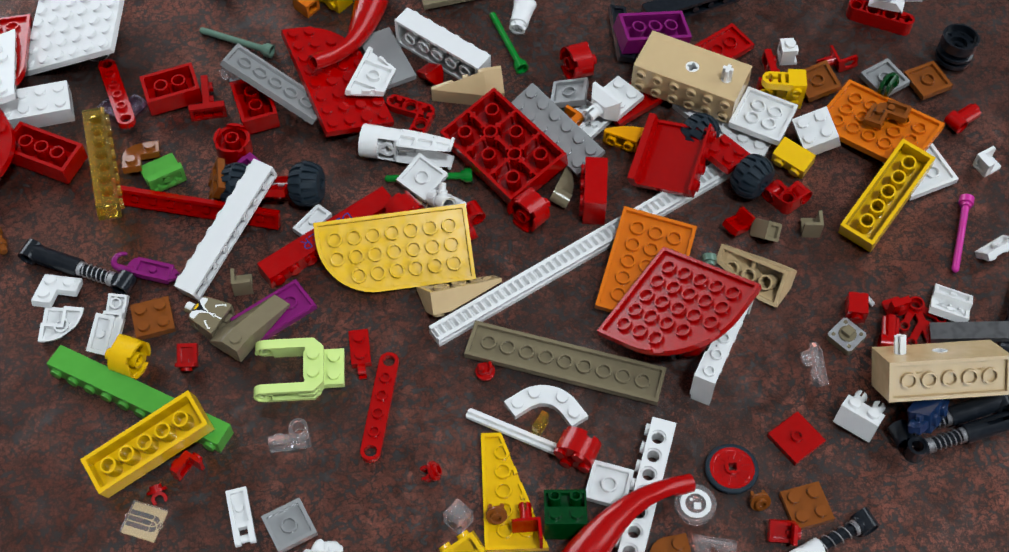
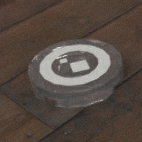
[674,484,717,526]

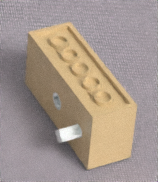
[631,30,753,124]
[871,334,1009,403]

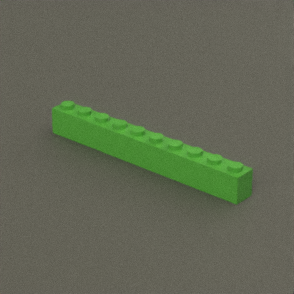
[46,345,234,453]

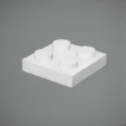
[396,153,448,203]
[586,460,634,506]

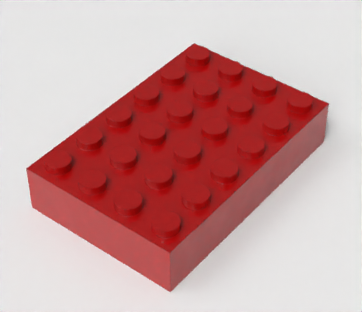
[440,88,568,204]

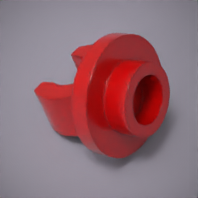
[475,361,495,381]
[420,461,442,483]
[146,483,168,506]

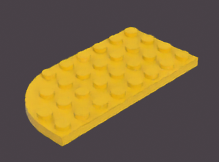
[313,203,476,293]

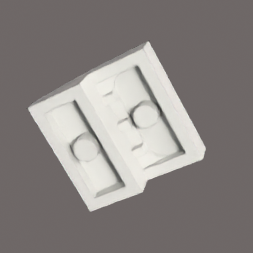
[928,283,973,322]

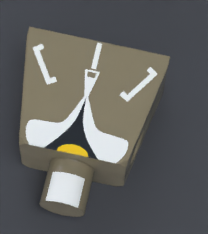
[184,296,235,340]

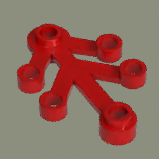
[899,296,947,345]

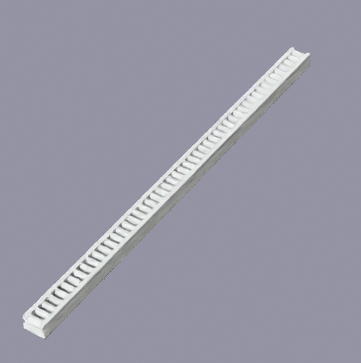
[429,163,733,347]

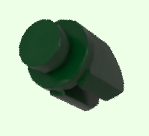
[878,72,899,97]

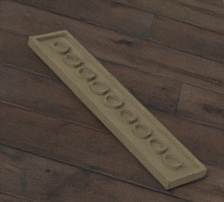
[464,320,666,406]

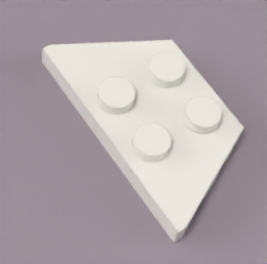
[345,47,396,96]

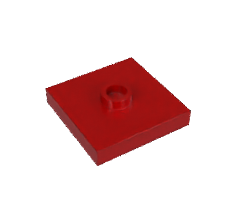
[767,411,826,466]

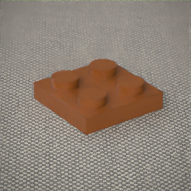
[804,60,842,102]
[903,60,953,101]
[130,296,176,340]
[779,481,835,531]

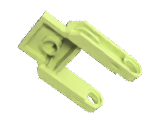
[253,337,345,402]

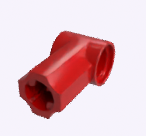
[944,103,981,134]
[877,314,900,347]

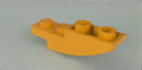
[603,126,644,153]

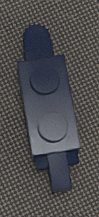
[907,399,950,435]

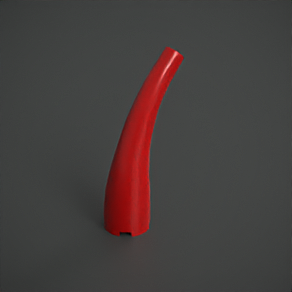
[307,0,389,71]
[561,473,696,552]

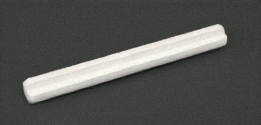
[466,408,557,455]

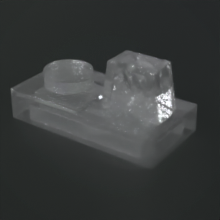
[801,342,829,386]
[692,534,737,552]

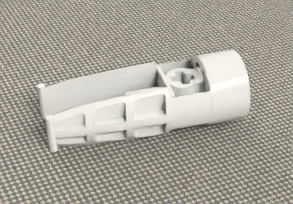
[358,123,455,170]

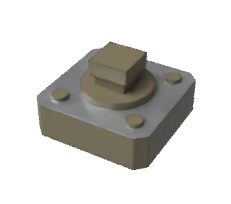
[826,318,867,355]

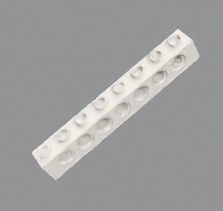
[615,417,676,552]

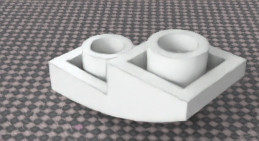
[103,293,130,319]

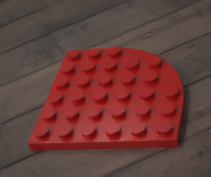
[597,246,762,356]

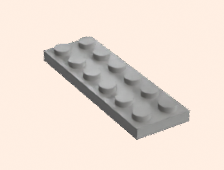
[220,43,317,125]
[511,83,605,177]

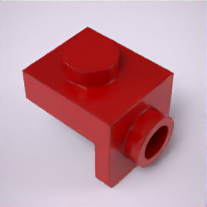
[722,207,755,237]
[881,295,912,317]
[175,343,198,371]
[170,450,205,481]
[767,519,802,546]

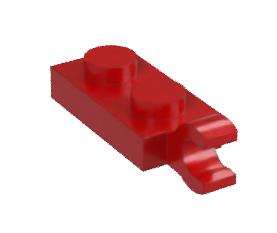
[348,329,372,380]

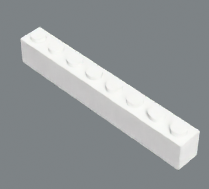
[174,159,277,301]

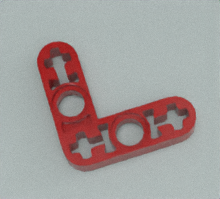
[386,94,435,133]

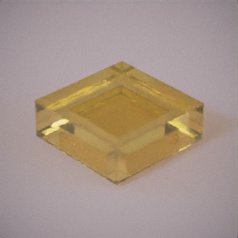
[532,410,549,436]

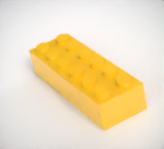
[838,139,936,253]
[80,390,215,498]

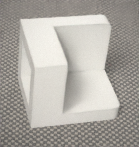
[972,146,1001,177]

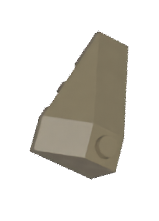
[210,294,290,363]

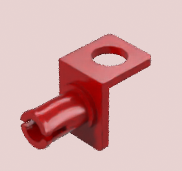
[816,45,858,73]
[512,502,543,549]

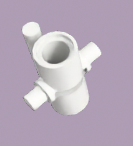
[426,182,467,207]

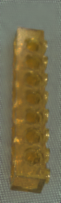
[81,107,125,221]

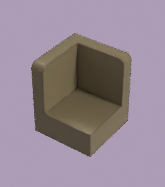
[800,210,824,238]
[750,218,783,242]
[230,268,254,296]

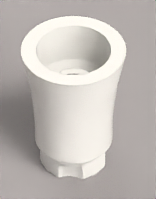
[509,0,537,35]

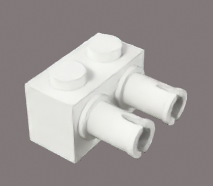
[833,390,886,443]

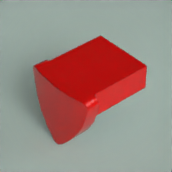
[416,63,444,85]

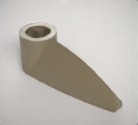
[549,166,574,208]

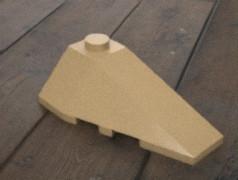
[431,65,505,105]
[717,244,797,307]
[416,275,502,317]

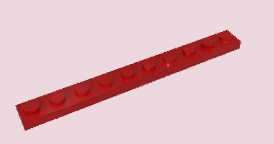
[98,182,281,230]

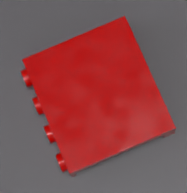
[627,113,716,198]

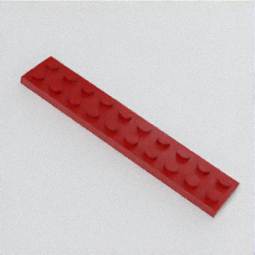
[612,23,755,127]

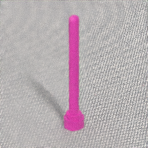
[951,194,975,273]

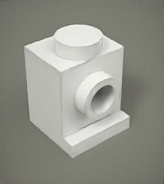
[777,38,799,66]

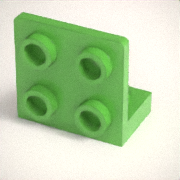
[140,153,187,192]

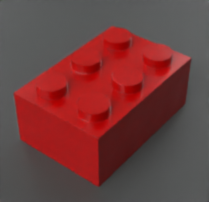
[139,62,202,116]
[229,79,280,134]
[579,157,608,225]

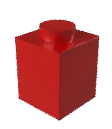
[845,291,869,324]

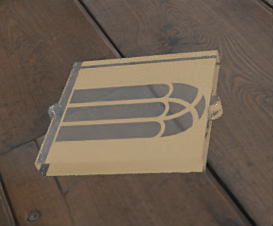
[119,500,168,543]

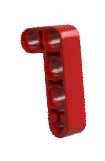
[846,0,915,36]

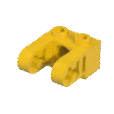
[760,69,807,109]

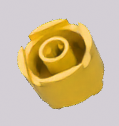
[105,334,151,379]

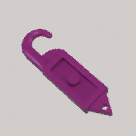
[111,252,180,284]

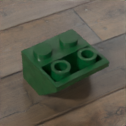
[544,489,588,539]

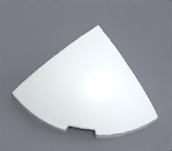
[38,306,84,343]

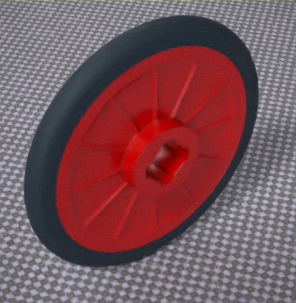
[705,444,759,494]

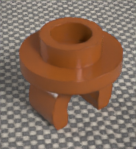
[750,490,771,511]
[486,503,507,525]

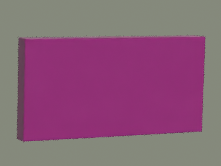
[230,279,317,341]

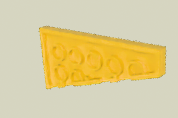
[481,432,549,552]

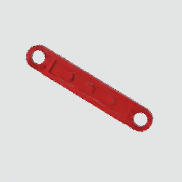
[98,59,136,129]
[360,352,399,463]

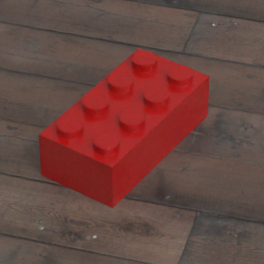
[11,121,88,184]

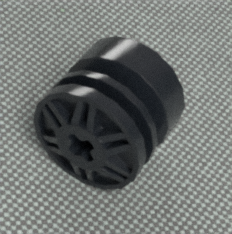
[935,23,980,71]

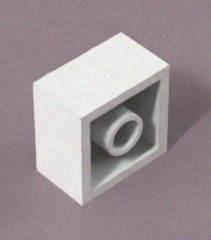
[792,106,841,155]

